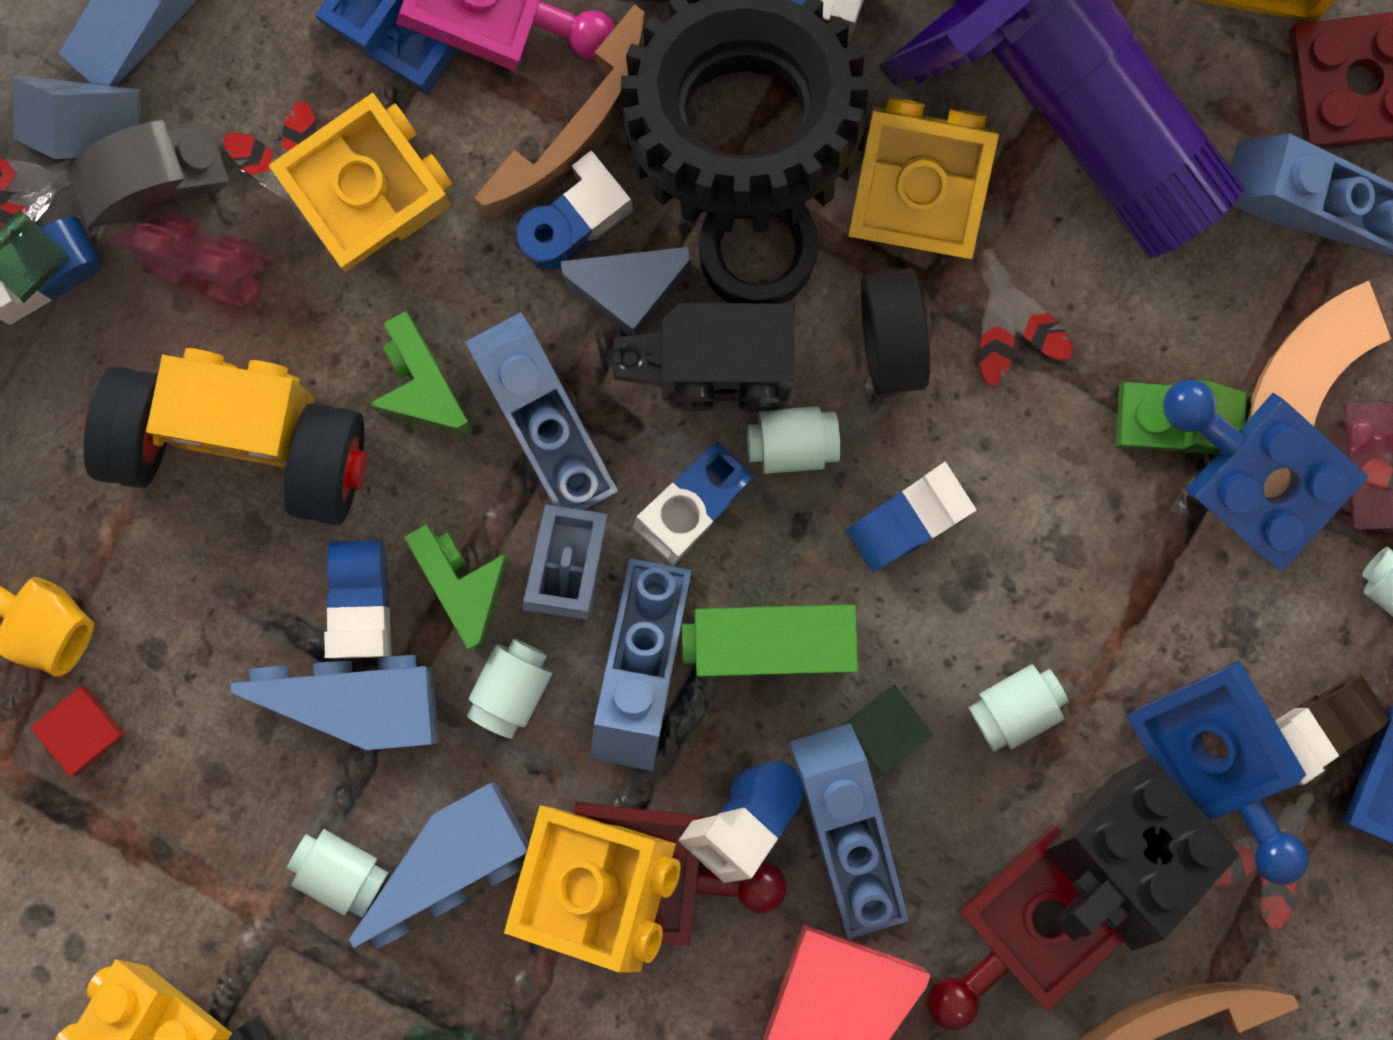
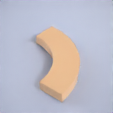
[1247,281,1391,498]

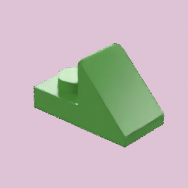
[370,311,474,436]
[1116,380,1247,455]
[404,524,509,651]

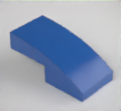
[315,0,459,95]

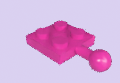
[396,0,616,71]

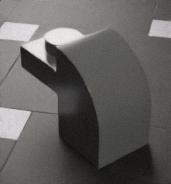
[67,120,230,227]

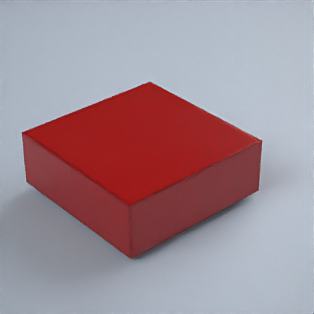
[30,686,126,777]

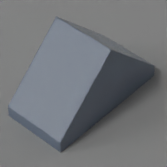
[13,75,141,159]
[561,247,690,336]
[523,504,608,620]

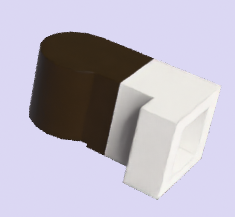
[1275,674,1390,785]

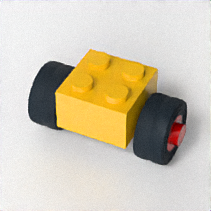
[84,348,368,525]

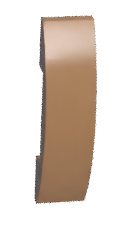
[474,4,645,221]
[1079,982,1299,1040]

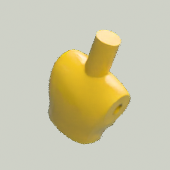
[0,577,94,677]

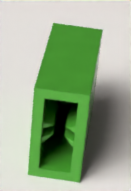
[682,605,858,678]

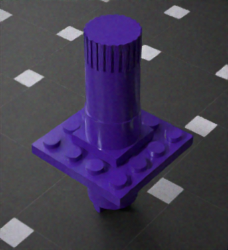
[879,0,1244,258]

